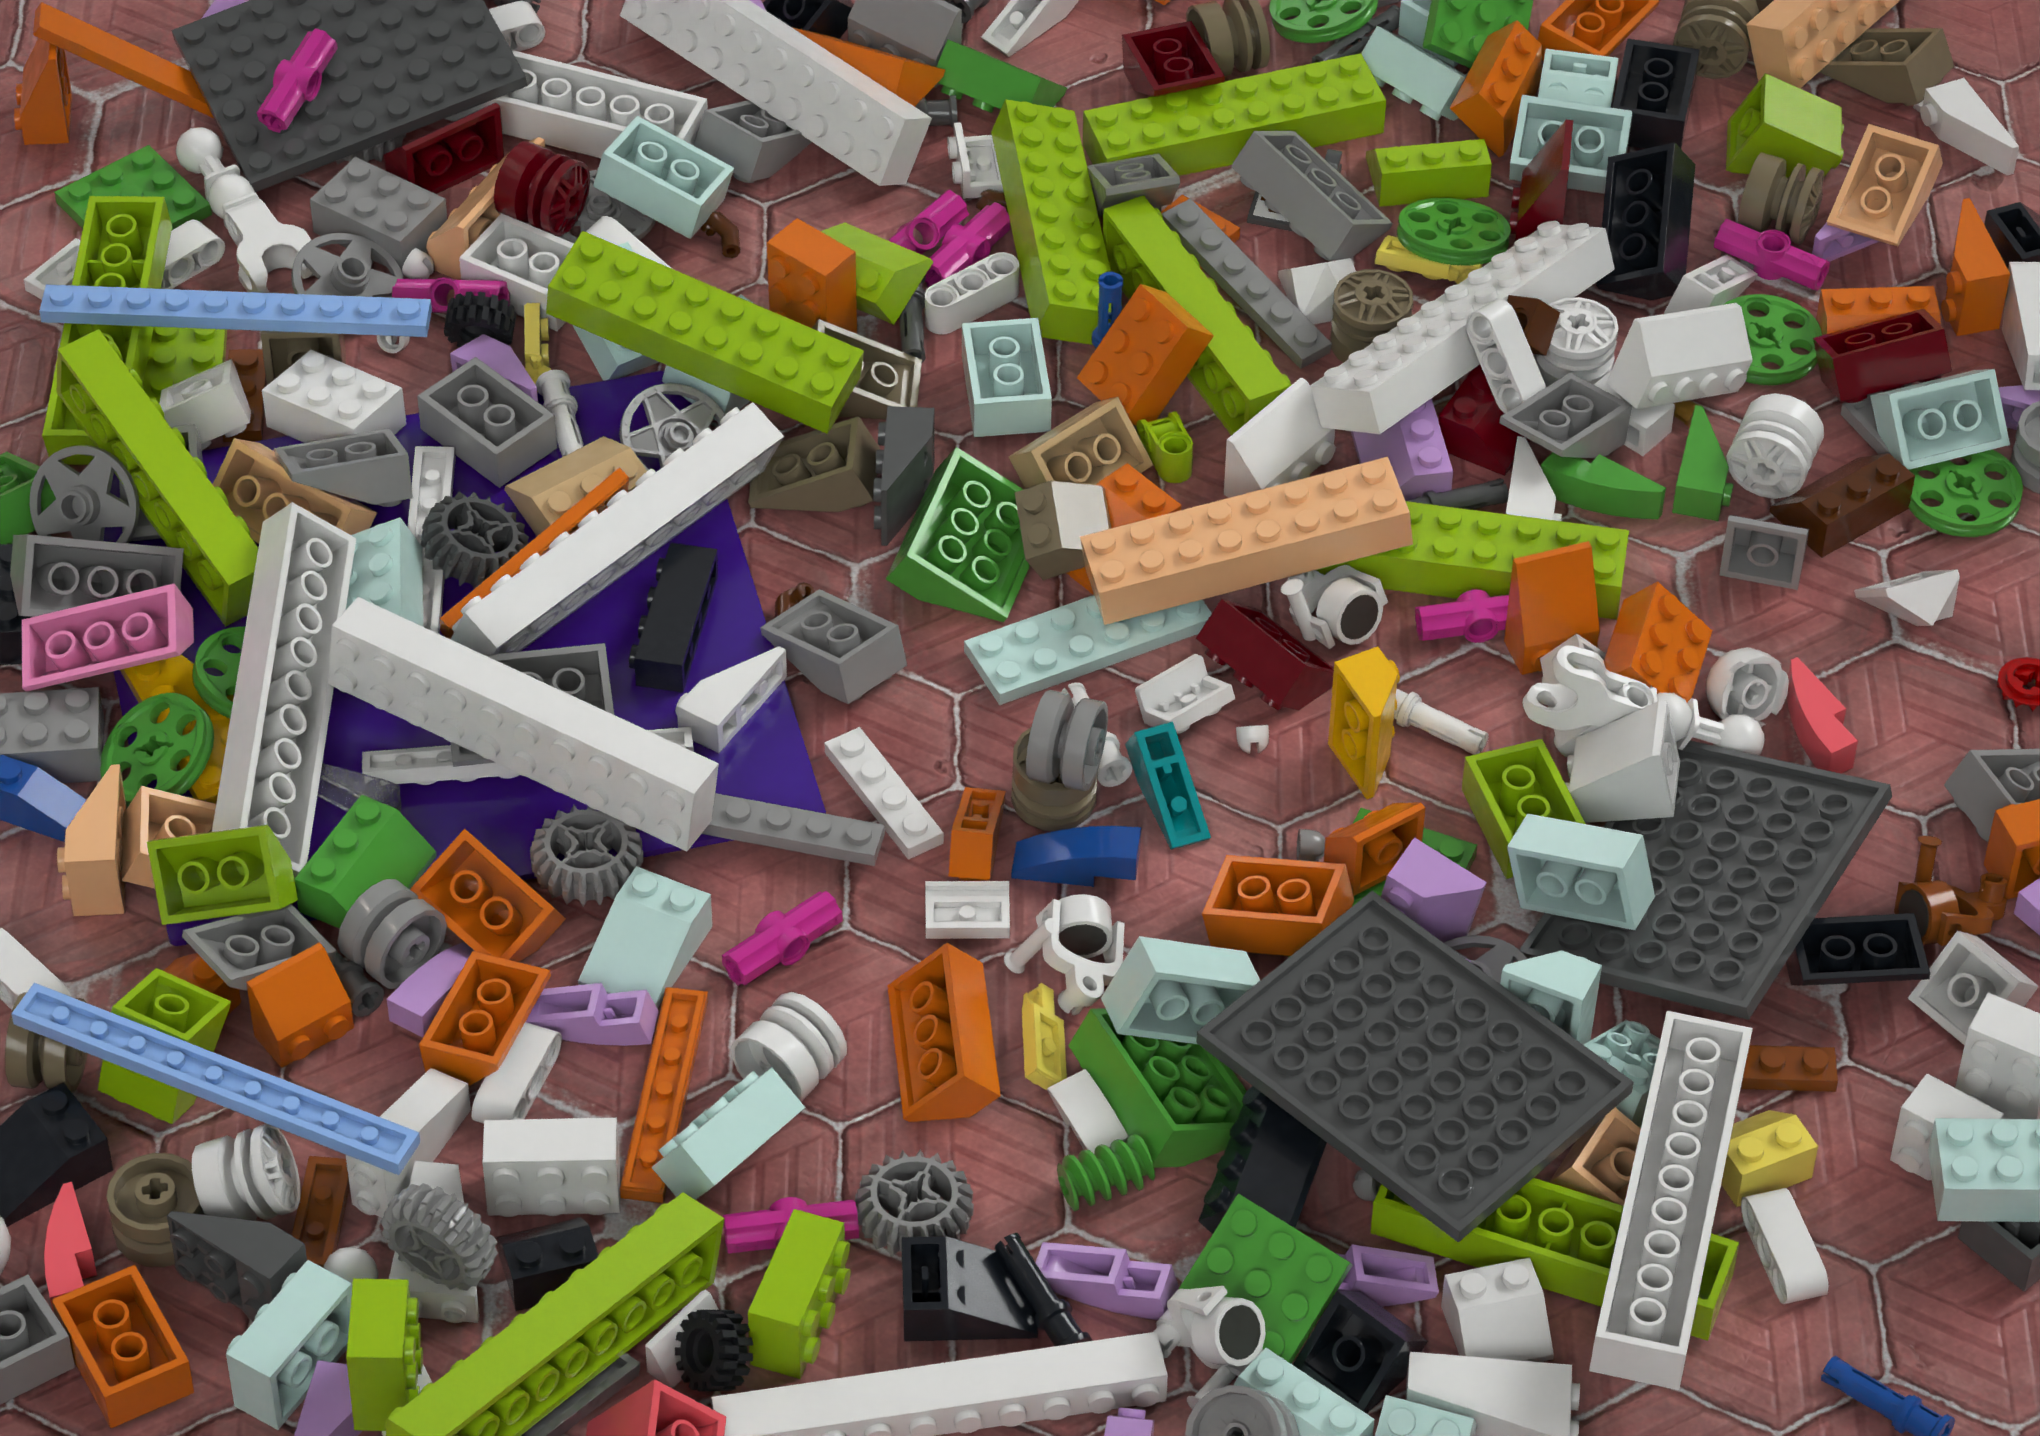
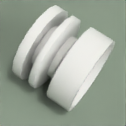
[1534,297,1619,387]
[1726,393,1824,499]
[731,992,847,1102]
[192,1124,300,1221]

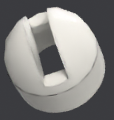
[402,248,434,279]
[377,335,410,353]
[1236,725,1269,754]

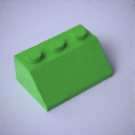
[937,39,1067,113]
[294,794,436,929]

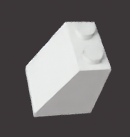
[1565,700,1680,823]

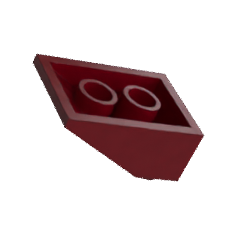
[1122,21,1225,97]
[1510,119,1573,241]

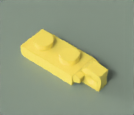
[1375,235,1483,284]
[524,303,551,392]
[1022,983,1067,1090]

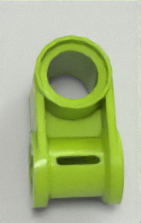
[1136,411,1193,483]

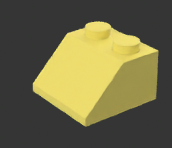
[1721,1110,1818,1207]

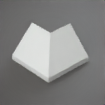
[1278,258,1356,324]
[1854,569,1960,626]

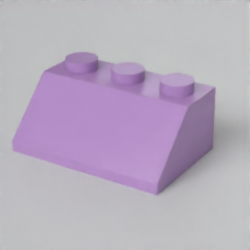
[1351,398,1453,500]
[1381,837,1487,943]

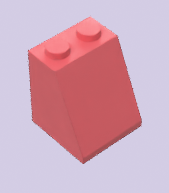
[586,1379,726,1436]

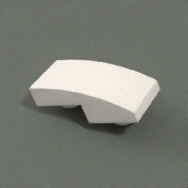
[1047,1069,1129,1154]

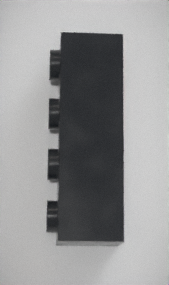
[629,542,718,693]

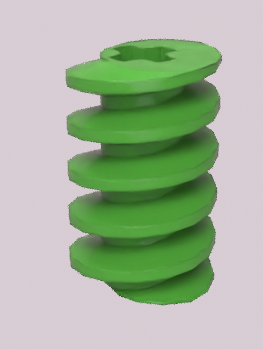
[1057,1134,1155,1212]

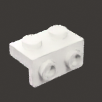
[947,122,1004,199]
[1135,654,1235,734]

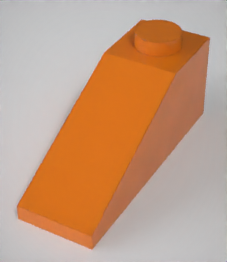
[948,787,1006,881]

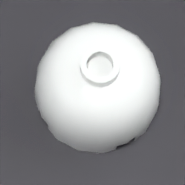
[1706,648,1789,727]

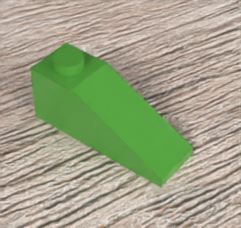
[1672,405,1734,521]

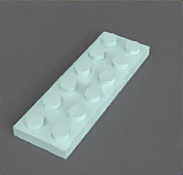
[964,595,1212,705]

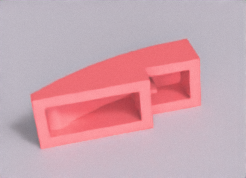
[1787,657,1858,773]
[44,1182,97,1313]

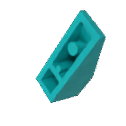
[1125,722,1211,850]

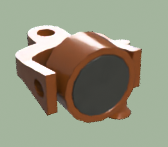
[1894,836,2007,946]

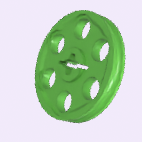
[1269,0,1378,43]
[1397,198,1511,265]
[1723,294,1822,385]
[1908,449,2023,537]
[192,626,245,718]
[100,693,214,807]

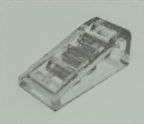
[317,763,401,812]

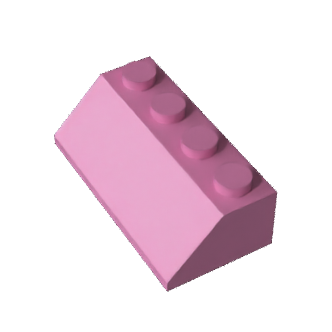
[22,583,194,692]

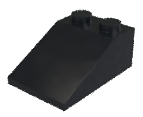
[0,1082,113,1227]

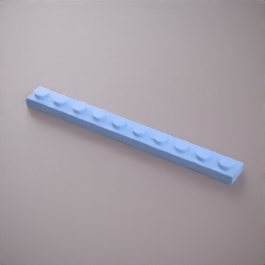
[39,284,432,337]
[11,983,420,1175]

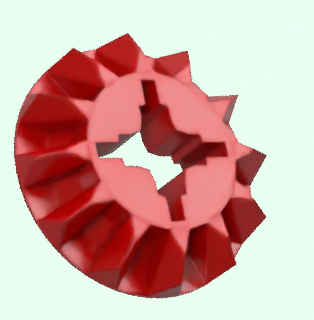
[1997,657,2040,712]

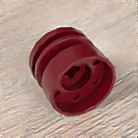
[493,141,591,236]

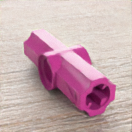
[257,28,338,133]
[888,189,969,255]
[925,202,1011,287]
[1714,218,1830,291]
[392,277,510,313]
[1415,589,1509,643]
[722,891,843,986]
[723,1197,859,1254]

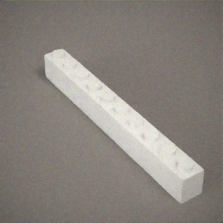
[711,1331,1168,1436]

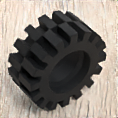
[444,292,516,348]
[675,1310,753,1391]

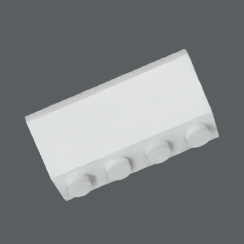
[1606,303,1753,409]

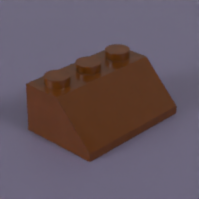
[1769,453,1915,558]

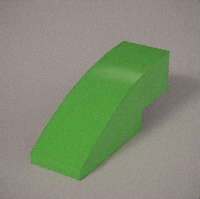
[1541,452,1666,519]

